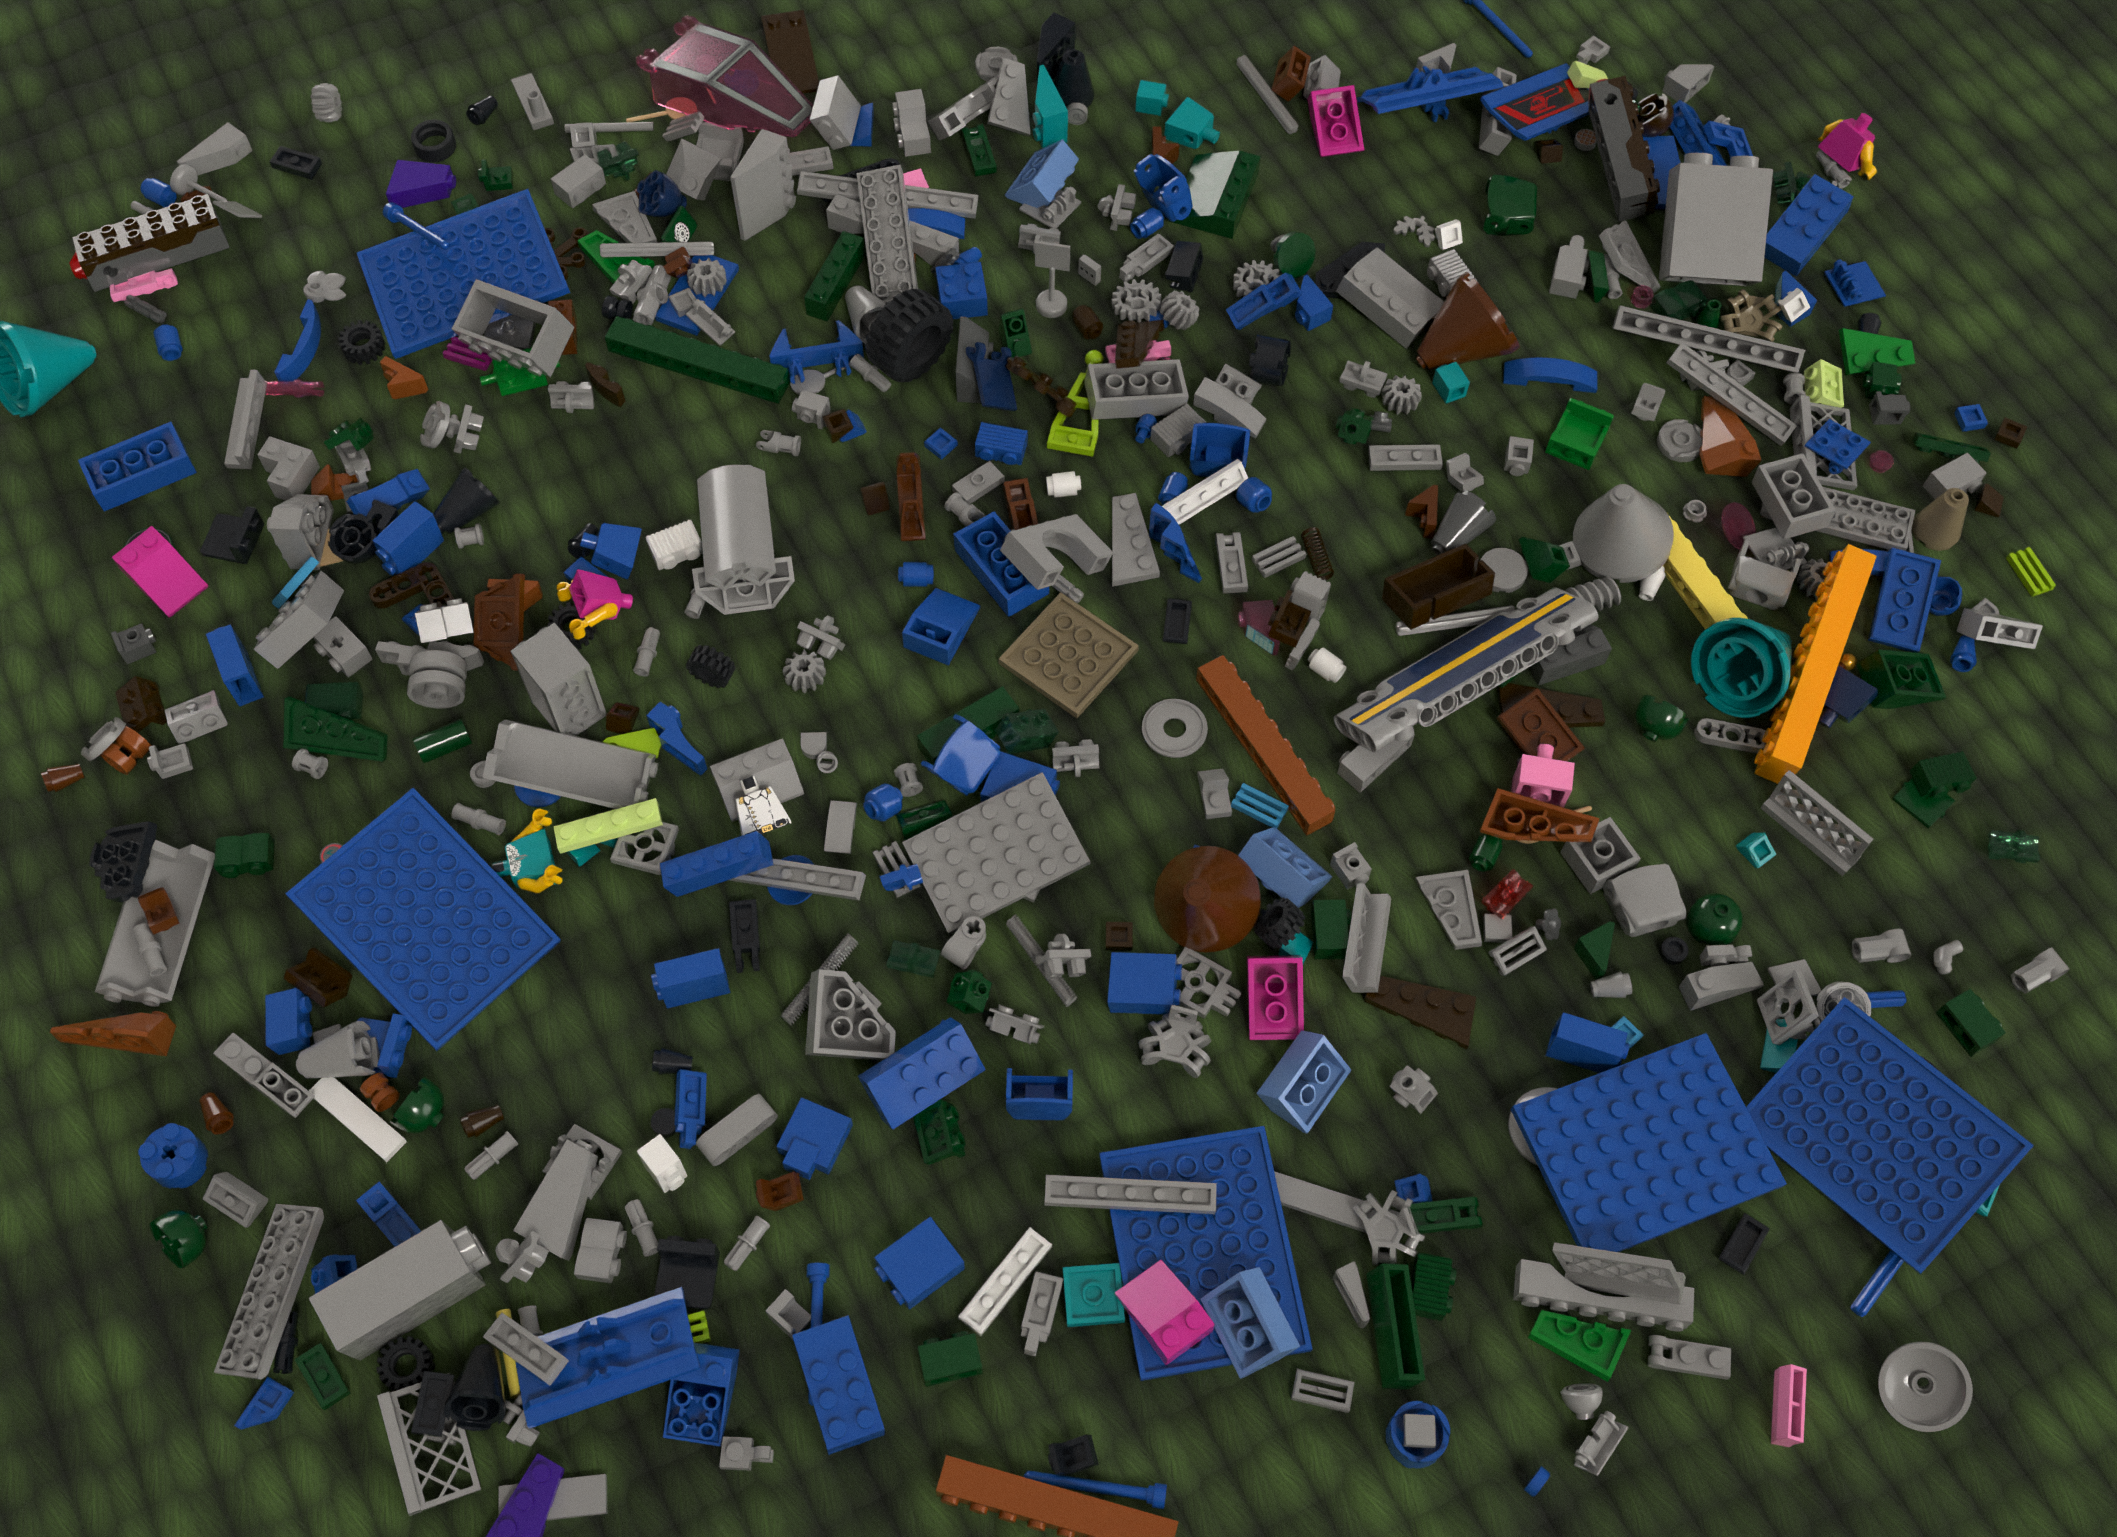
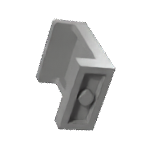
[696,122,744,181]

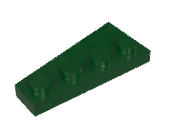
[283,696,388,762]

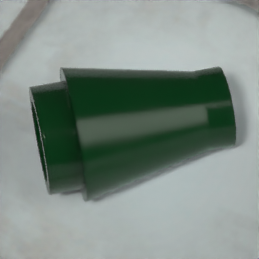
[1696,299,1721,328]

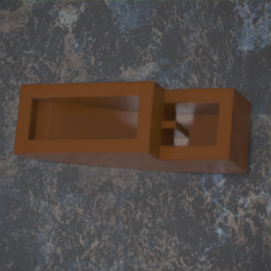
[1003,478,1038,530]

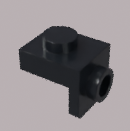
[1048,1434,1099,1476]

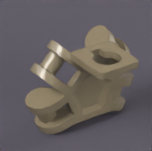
[1720,289,1783,342]

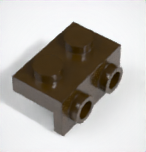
[1267,590,1311,648]
[115,676,167,733]
[284,947,353,1008]

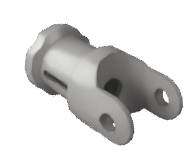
[756,430,801,457]
[944,492,985,527]

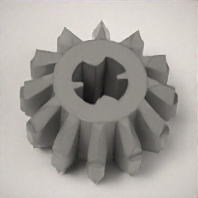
[310,83,343,122]
[687,257,727,297]
[1159,290,1200,330]
[1381,375,1422,415]
[1797,558,1832,601]
[783,650,826,694]

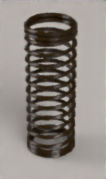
[1301,527,1334,581]

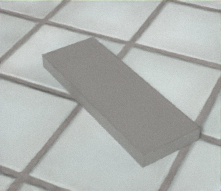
[499,1474,608,1521]

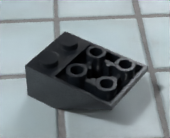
[1037,12,1077,84]

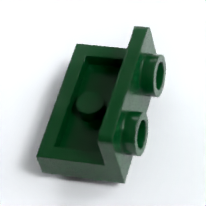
[324,418,374,451]

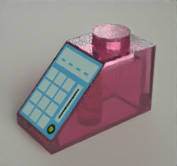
[1238,600,1280,655]

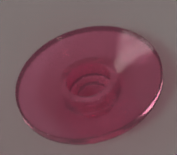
[1721,502,1756,549]

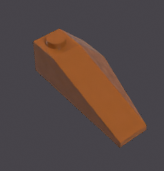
[1699,396,1762,477]
[1480,788,1600,842]
[50,1011,176,1056]

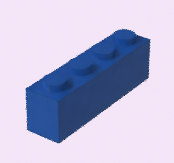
[660,831,774,897]

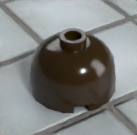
[1637,93,1674,138]

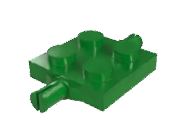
[479,347,560,396]

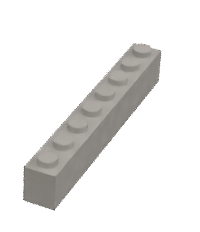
[1612,306,1805,373]

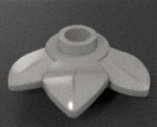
[303,271,346,303]

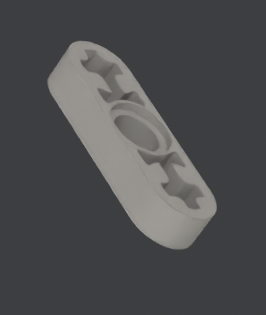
[1694,718,1766,753]

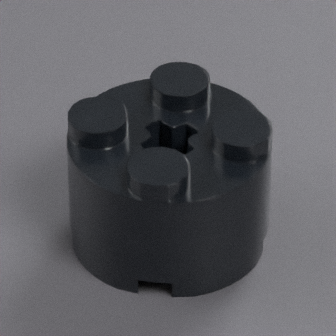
[1249,335,1291,386]

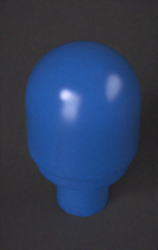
[1135,414,1157,443]

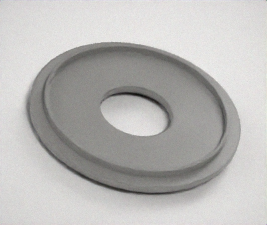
[1142,699,1208,758]

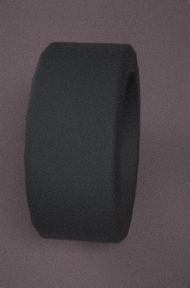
[411,119,456,163]

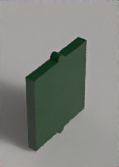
[1892,779,1955,829]

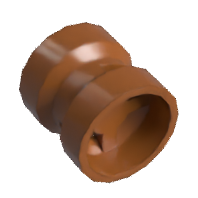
[360,1073,400,1112]

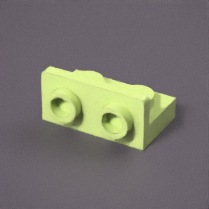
[1804,359,1844,408]

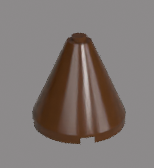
[1416,272,1520,370]
[1154,846,1261,953]

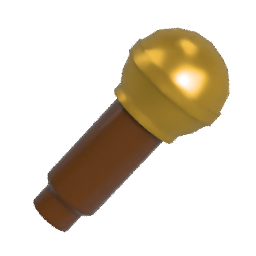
[1838,653,1857,670]

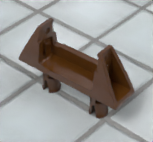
[896,452,926,541]

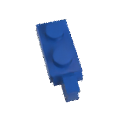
[674,1069,707,1149]

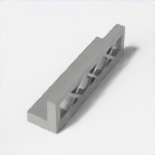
[224,370,267,469]
[1343,883,1391,993]

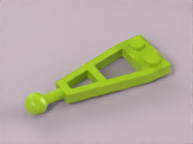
[1047,350,1103,457]

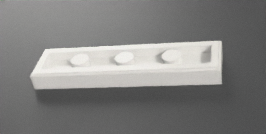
[1162,459,1248,525]
[309,1077,407,1162]
[958,1227,1052,1336]

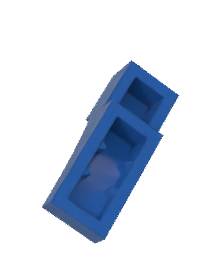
[1226,272,1302,330]
[346,469,430,517]
[646,702,707,776]

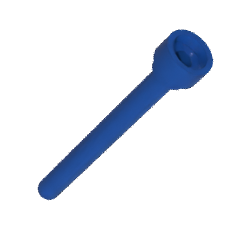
[1463,0,1533,58]
[383,202,449,250]
[806,1263,830,1406]
[1024,1471,1167,1509]

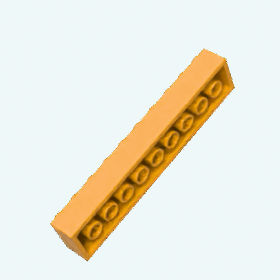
[1754,544,1877,784]

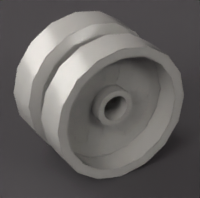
[407,650,467,709]

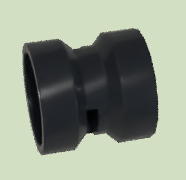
[602,295,633,320]

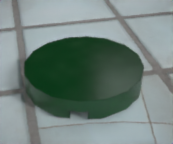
[1273,231,1316,278]

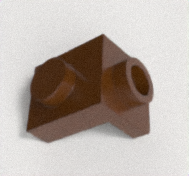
[663,247,693,278]
[138,887,180,935]
[756,1172,804,1211]

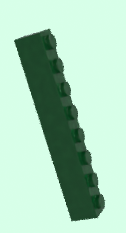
[605,316,790,404]

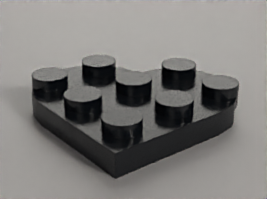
[89,821,157,903]

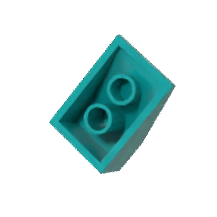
[1033,65,1068,148]

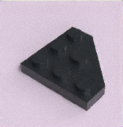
[1315,242,1385,299]

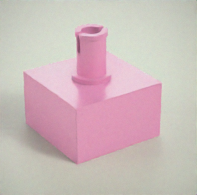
[1511,744,1575,808]

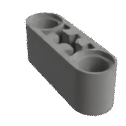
[696,1094,778,1166]

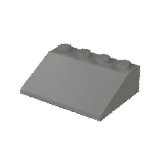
[730,129,796,241]
[1336,247,1444,349]

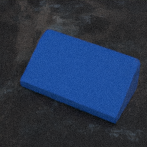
[850,103,874,146]

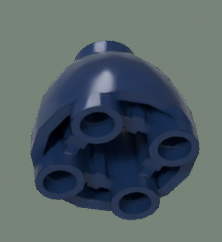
[637,170,687,217]

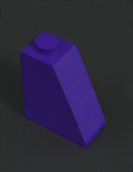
[386,160,456,208]

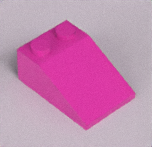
[1307,85,1364,157]
[112,526,209,618]
[1247,955,1304,1040]
[1114,1260,1215,1365]

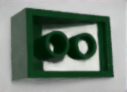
[1856,649,1946,709]

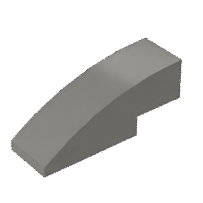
[1193,377,1266,438]

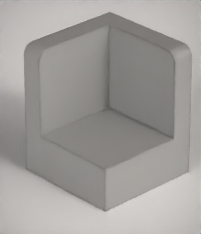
[766,1289,811,1340]

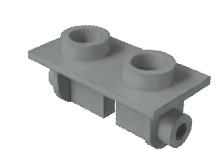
[686,299,735,346]
[986,1005,1044,1045]
[1574,1411,1629,1476]

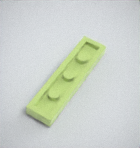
[554,798,663,854]

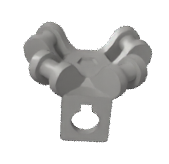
[1139,1005,1211,1078]
[1353,1190,1425,1266]

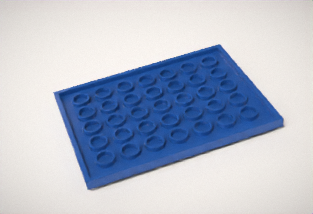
[357,189,570,359]
[285,788,561,1052]
[1746,997,2034,1274]
[1510,1033,1787,1252]
[1099,1126,1312,1381]

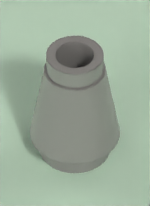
[1590,971,1632,998]

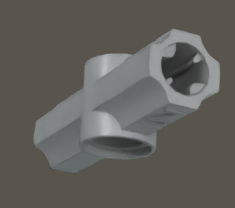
[633,265,671,325]

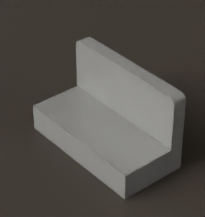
[1303,55,1341,99]

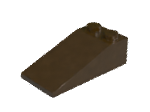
[761,10,819,98]

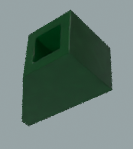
[998,308,1032,358]
[1519,537,1570,583]

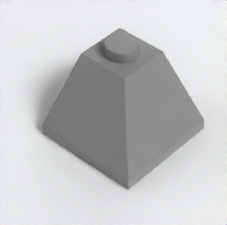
[666,138,722,200]

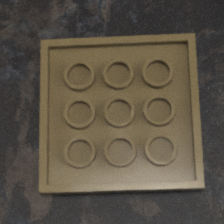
[998,592,1139,718]

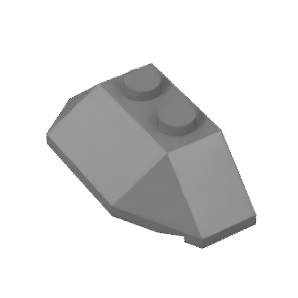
[692,556,795,615]

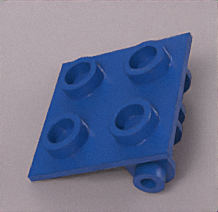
[1824,259,1886,307]
[1805,419,1871,474]

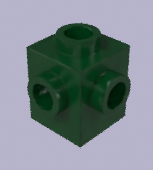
[1336,408,1374,444]
[946,970,992,1014]

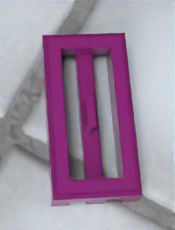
[442,337,492,371]

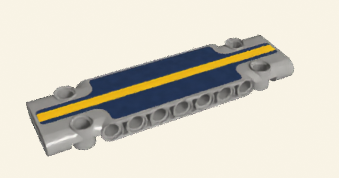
[1334,587,1598,752]

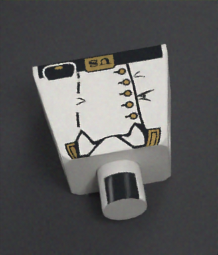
[735,776,791,836]

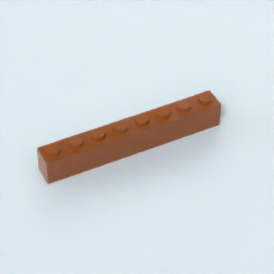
[1196,655,1335,836]
[936,1455,1179,1537]

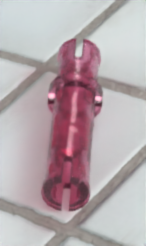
[265,379,324,398]

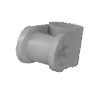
[941,916,986,970]

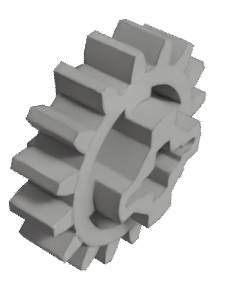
[1233,260,1281,297]
[1112,279,1161,322]

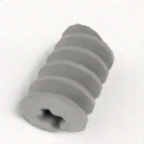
[1565,576,1621,611]

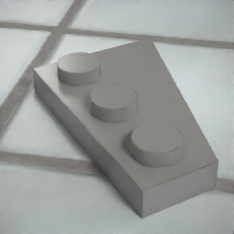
[592,191,657,243]
[1416,870,1482,950]

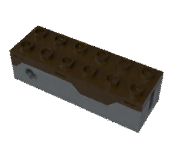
[1588,75,1660,222]
[69,194,230,292]

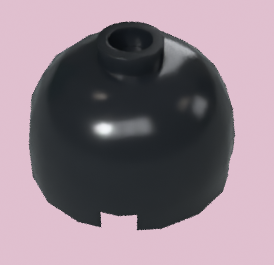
[328,513,380,564]

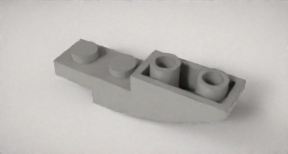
[375,641,484,676]
[213,1033,315,1118]

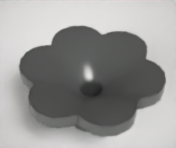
[1536,908,1561,940]

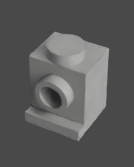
[569,122,598,147]
[792,390,831,430]
[1504,436,1534,476]
[1330,842,1372,890]

